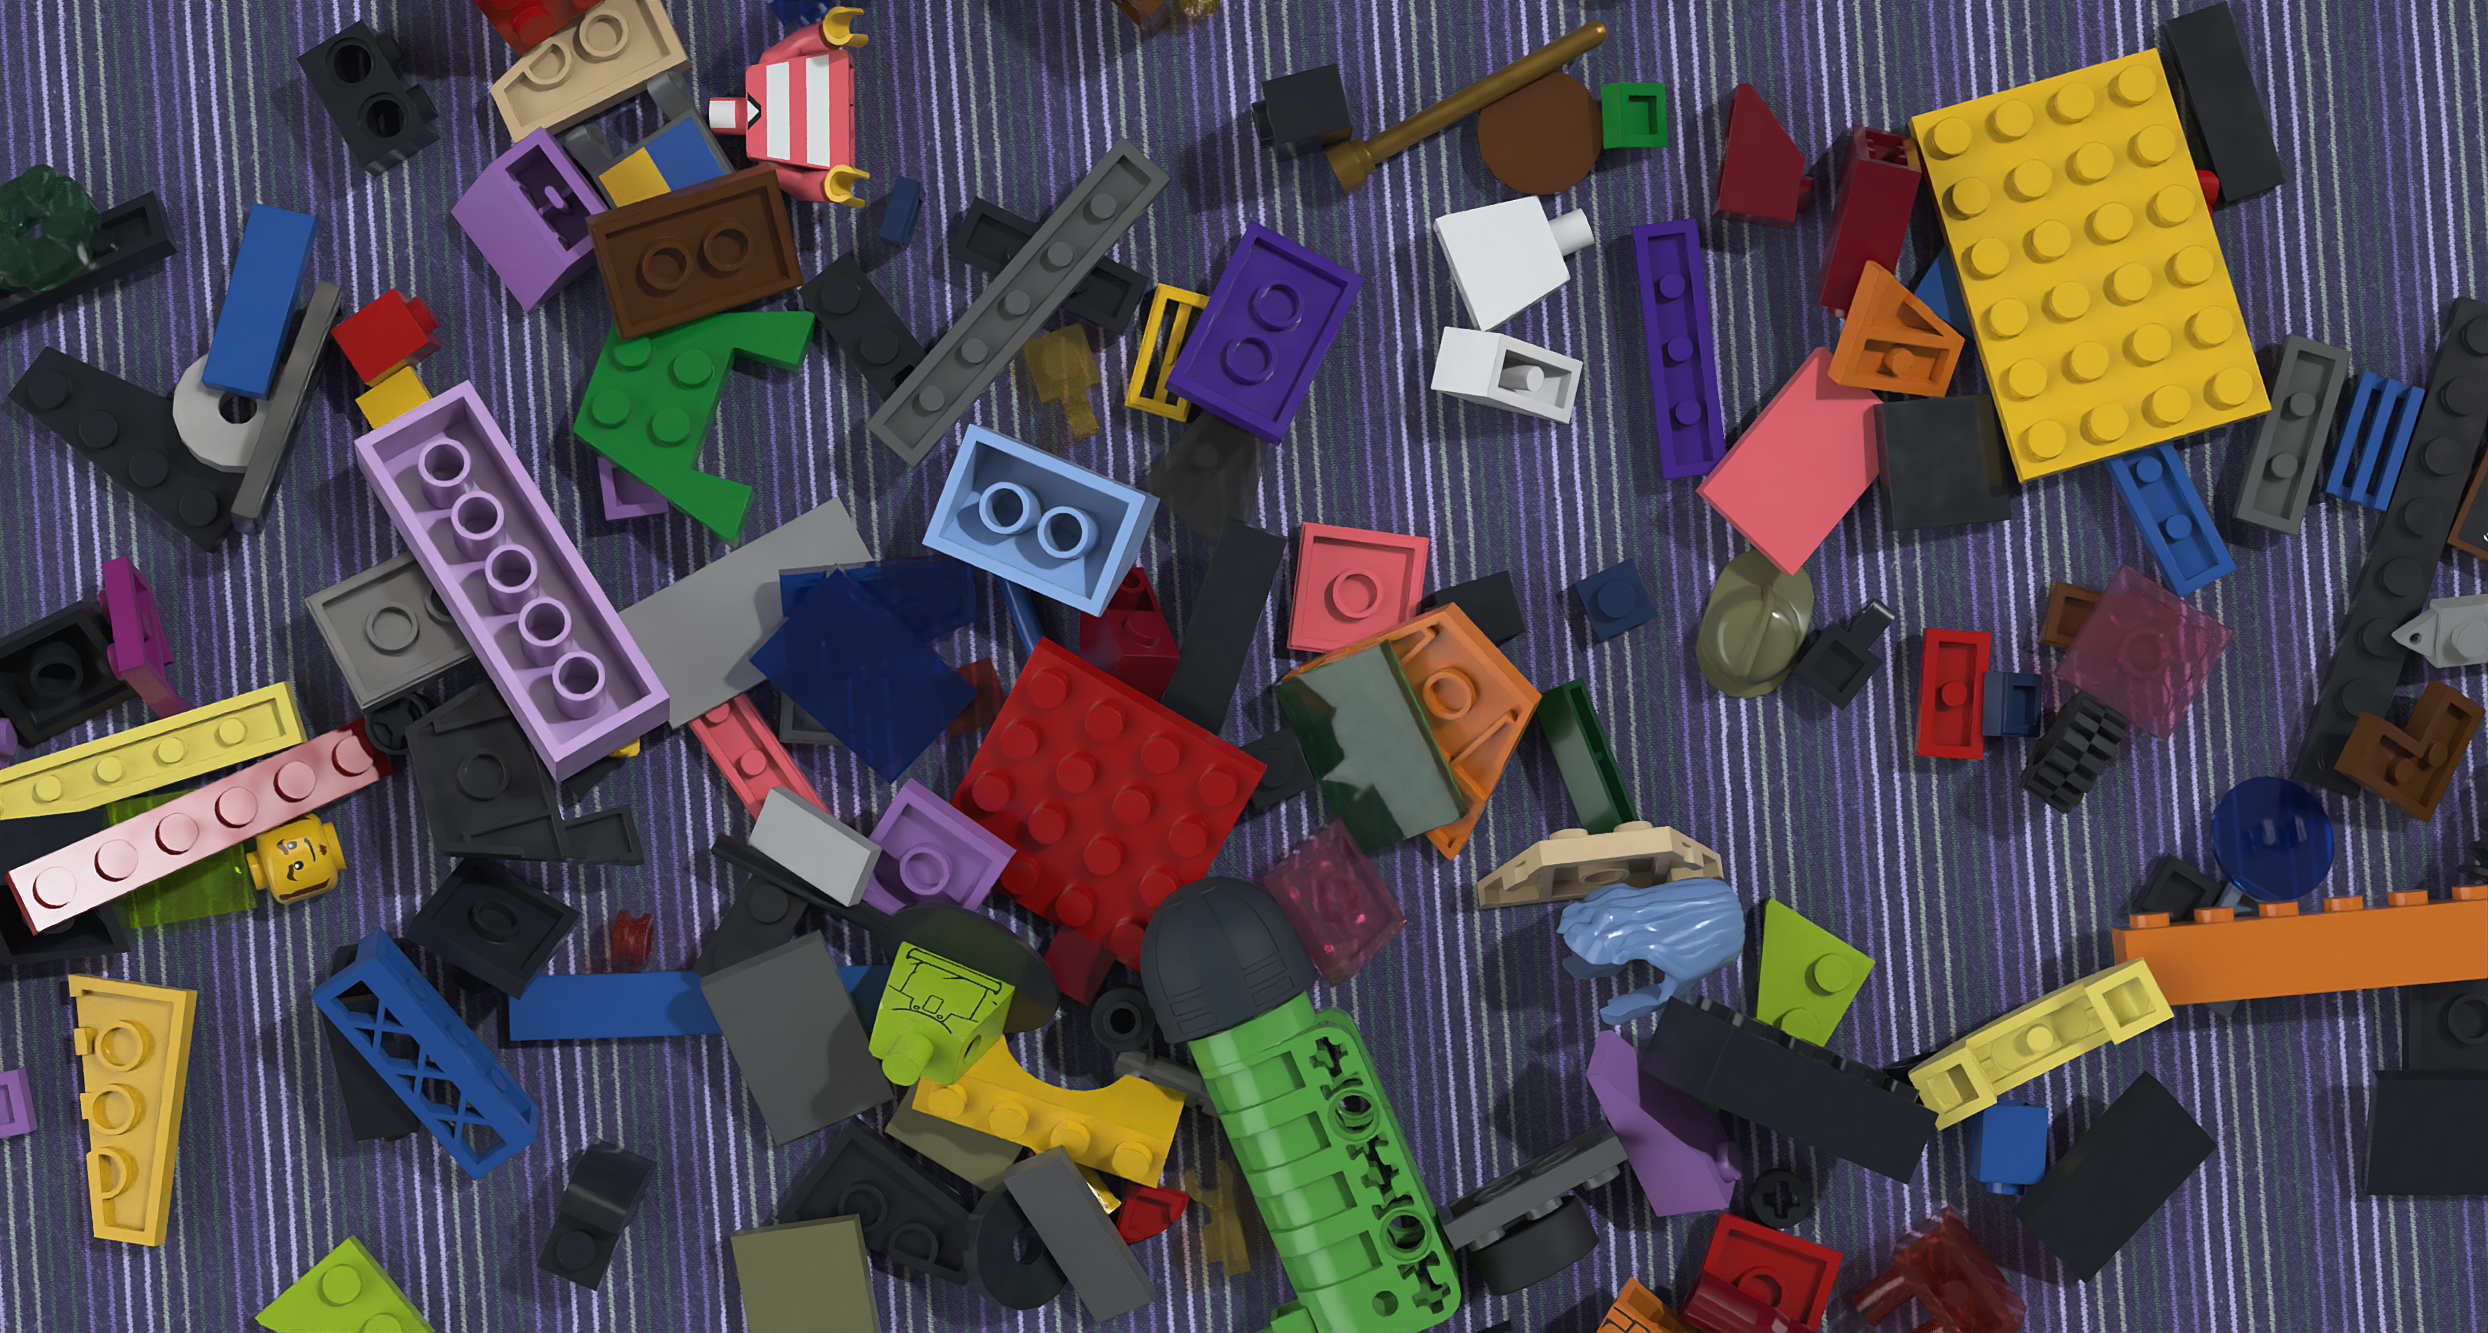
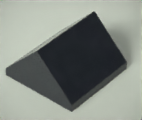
[0,600,139,746]

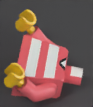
[709,6,870,209]

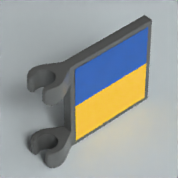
[565,70,736,209]

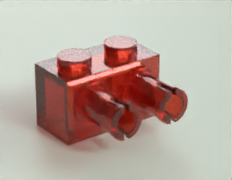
[1850,1205,2027,1333]

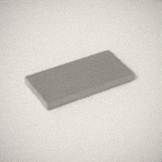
[617,496,899,731]

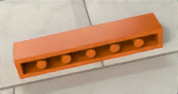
[2111,884,2488,1006]

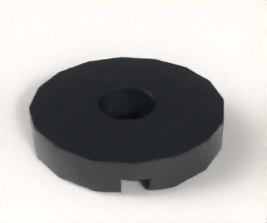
[963,1183,1068,1311]

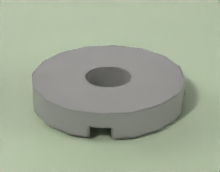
[173,353,303,473]

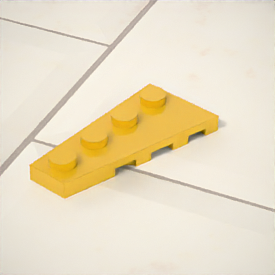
[68,973,198,1246]

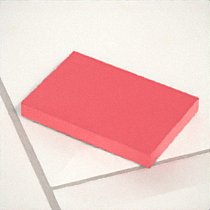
[1695,347,1883,576]

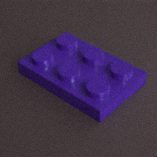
[1164,220,1365,447]

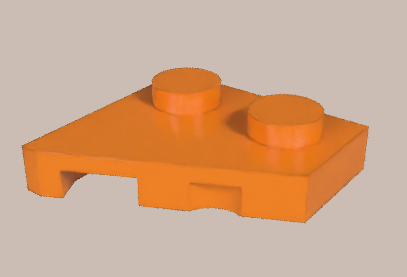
[1827,260,1965,398]

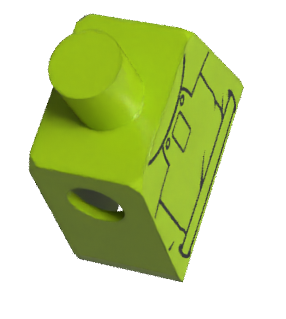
[868,941,1015,1086]

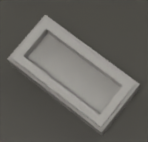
[748,785,882,907]

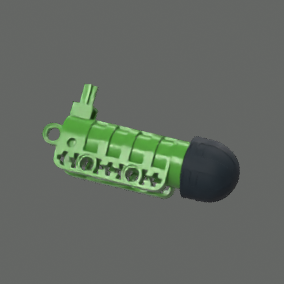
[1140,876,1461,1333]

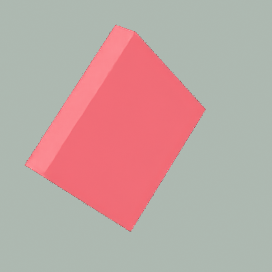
[1287,522,1429,653]

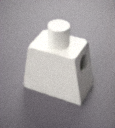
[1433,196,1595,332]

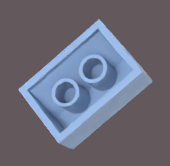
[922,424,1160,617]

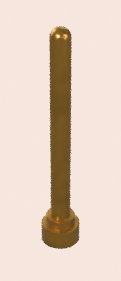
[1323,20,1608,194]

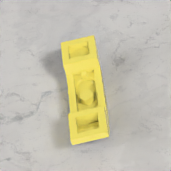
[1908,956,2174,1131]

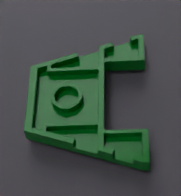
[572,311,818,548]

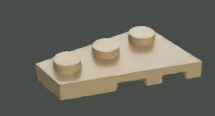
[489,0,692,144]

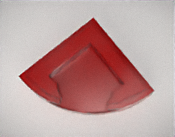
[1116,1180,1191,1243]

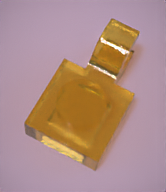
[1022,322,1103,441]
[1184,1159,1251,1277]

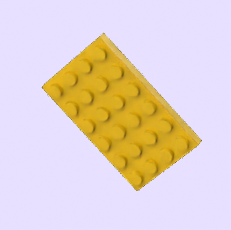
[1908,48,2272,484]

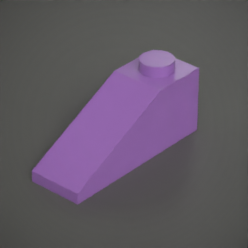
[1586,1030,1743,1217]

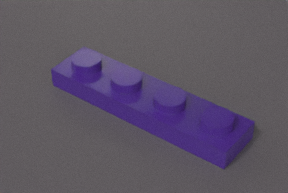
[1631,218,1726,481]

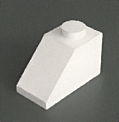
[1431,326,1583,424]

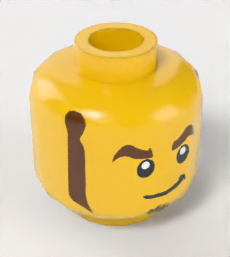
[246,813,347,904]

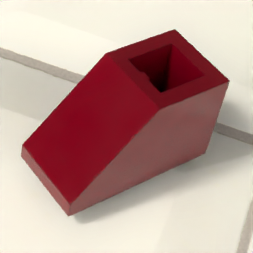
[1079,567,1181,703]

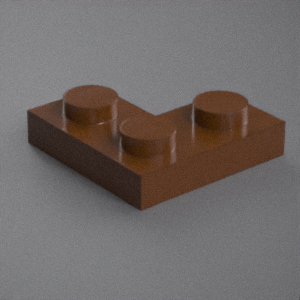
[2334,679,2486,824]

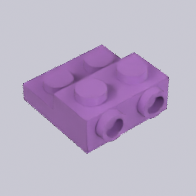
[861,777,1017,915]

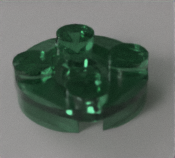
[0,164,102,293]

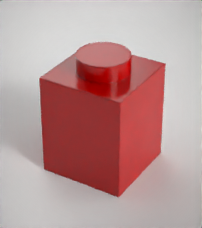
[330,288,442,387]

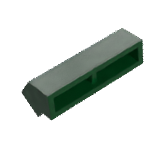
[1534,677,1640,835]

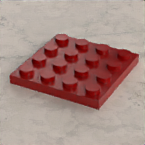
[950,636,1268,974]

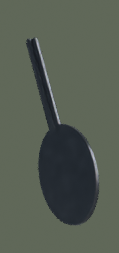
[710,832,1060,1033]

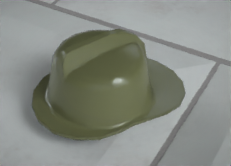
[1695,549,1814,698]

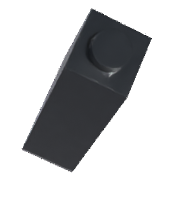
[320,937,427,1142]

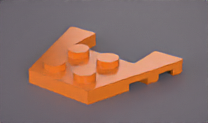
[1280,602,1542,861]

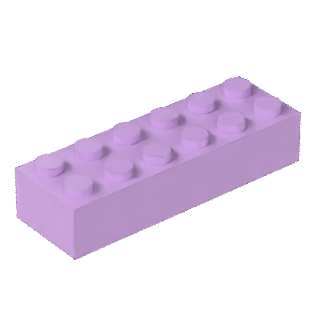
[354,380,670,784]

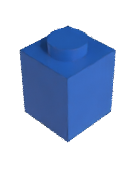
[1968,1099,2049,1195]

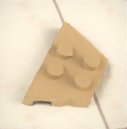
[1477,821,1724,909]

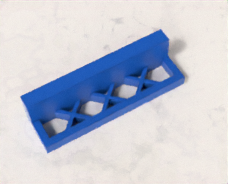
[311,927,540,1181]

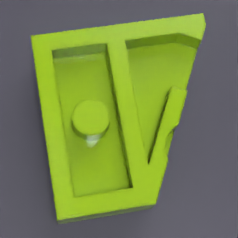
[1753,896,1876,1047]
[254,1235,436,1333]

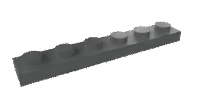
[865,136,1171,470]

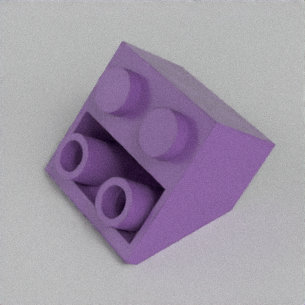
[451,126,609,314]

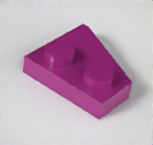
[98,556,189,719]

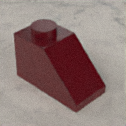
[1711,83,1812,229]

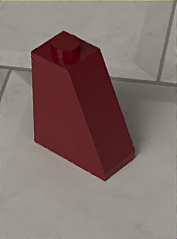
[1817,124,1922,319]

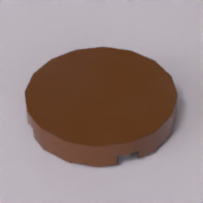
[1476,70,1603,198]

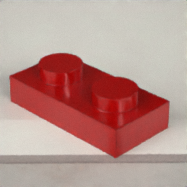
[1914,628,1991,760]

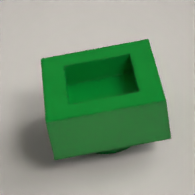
[1601,82,1668,149]

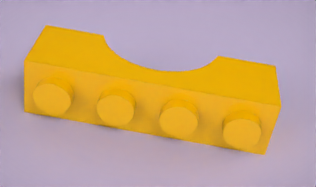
[911,1033,1187,1188]

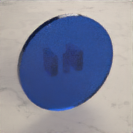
[2210,776,2335,902]

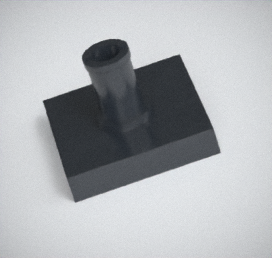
[406,858,581,1000]

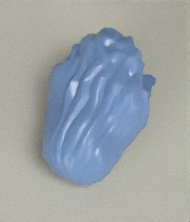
[1556,877,1745,1025]

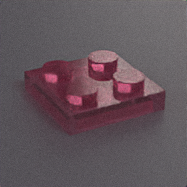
[2052,564,2235,742]
[1262,816,1408,988]

